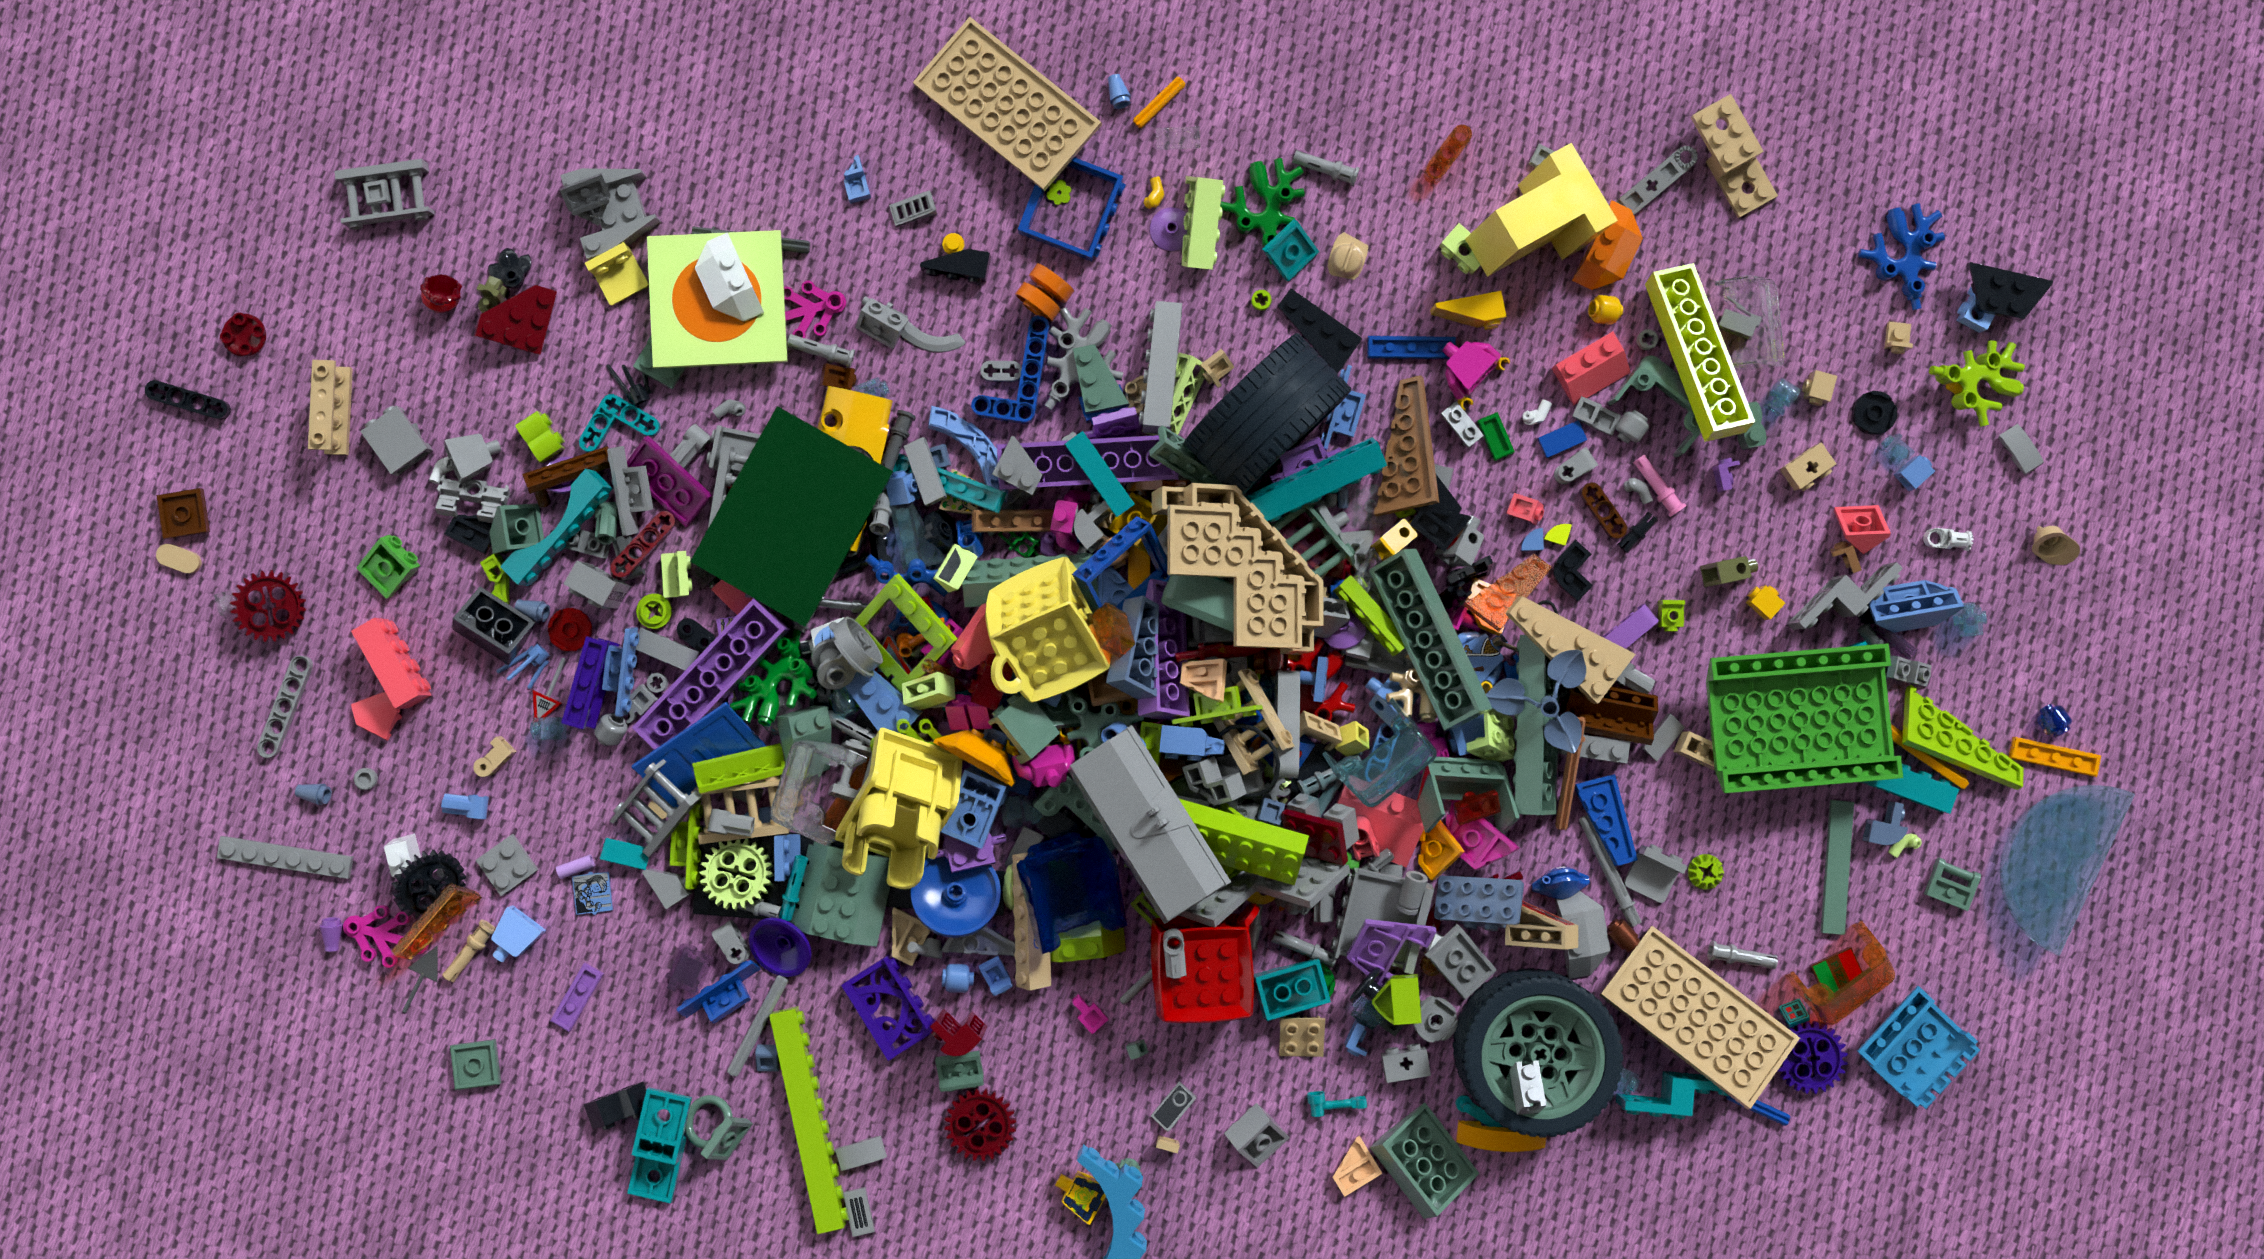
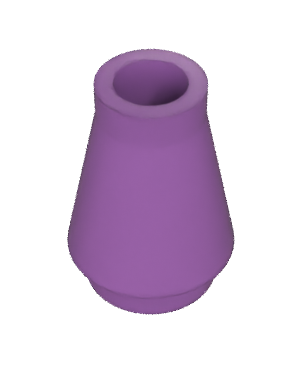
[319,917,343,952]

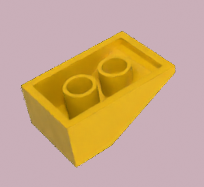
[1430,291,1507,330]

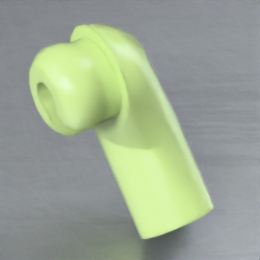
[1888,833,1922,858]

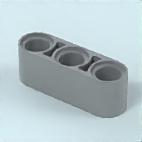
[636,627,699,670]

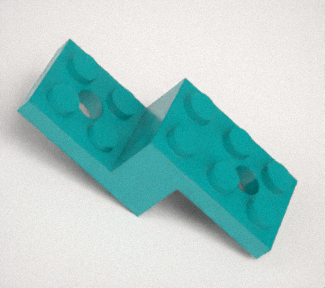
[1616,1071,1729,1119]
[627,1087,692,1203]

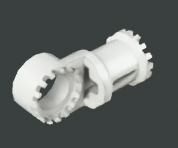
[1923,528,1974,551]

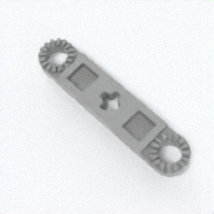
[1615,146,1698,215]

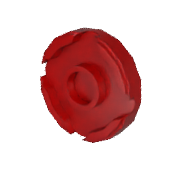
[548,608,592,651]

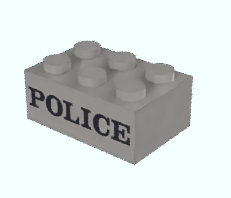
[564,561,631,610]

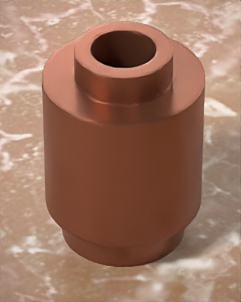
[1607,919,1640,952]

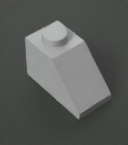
[642,868,692,909]

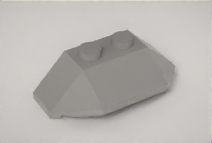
[1554,891,1610,979]

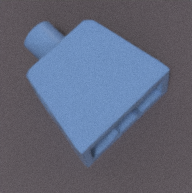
[1365,677,1420,730]

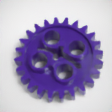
[1777,1021,1848,1094]

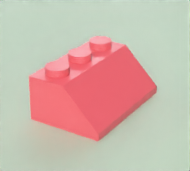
[1551,331,1631,406]

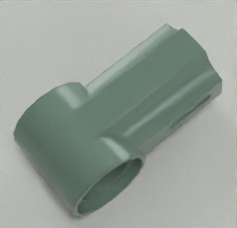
[595,502,620,545]

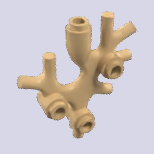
[1386,652,1437,723]

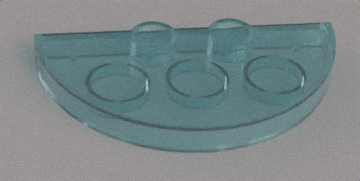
[2000,785,2135,956]

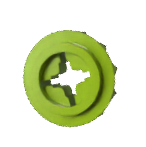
[636,594,673,629]
[1688,854,1724,890]

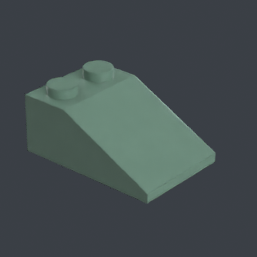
[776,705,832,782]

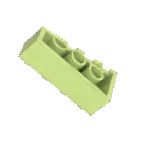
[1181,176,1225,270]

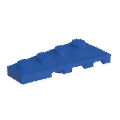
[1574,774,1638,866]

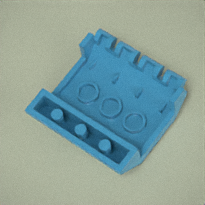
[1857,985,1981,1109]

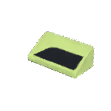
[933,544,977,592]

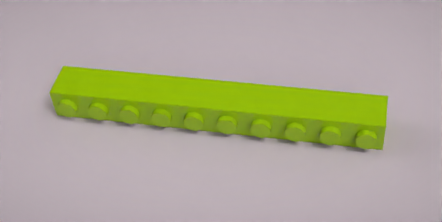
[769,1006,849,1234]

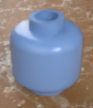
[942,964,974,993]

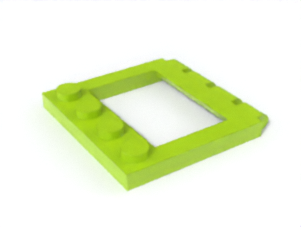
[855,573,958,693]

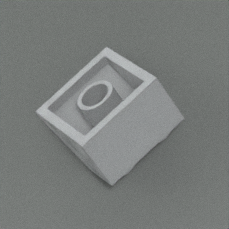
[1224,1103,1290,1168]

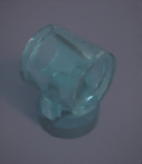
[1763,377,1801,417]

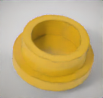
[942,233,965,254]

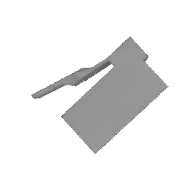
[1719,295,1762,341]

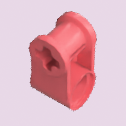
[1352,816,1380,861]

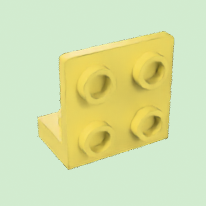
[585,242,649,306]

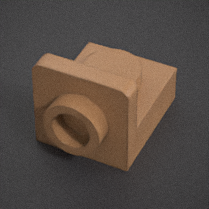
[1830,541,1862,573]

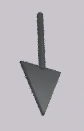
[402,945,438,1013]

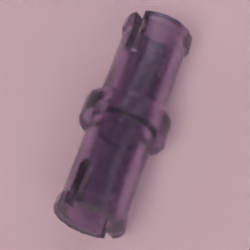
[1874,625,1918,660]

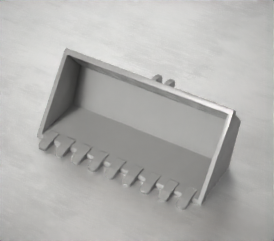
[1068,725,1231,924]

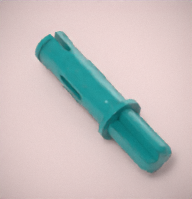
[779,855,808,921]

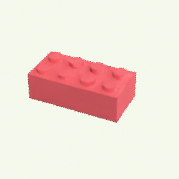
[351,618,431,709]

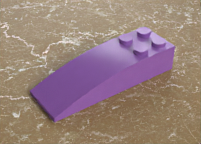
[1138,579,1190,722]

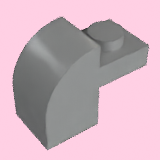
[1074,501,1113,553]

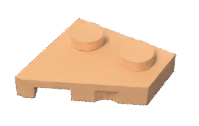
[1180,659,1227,703]

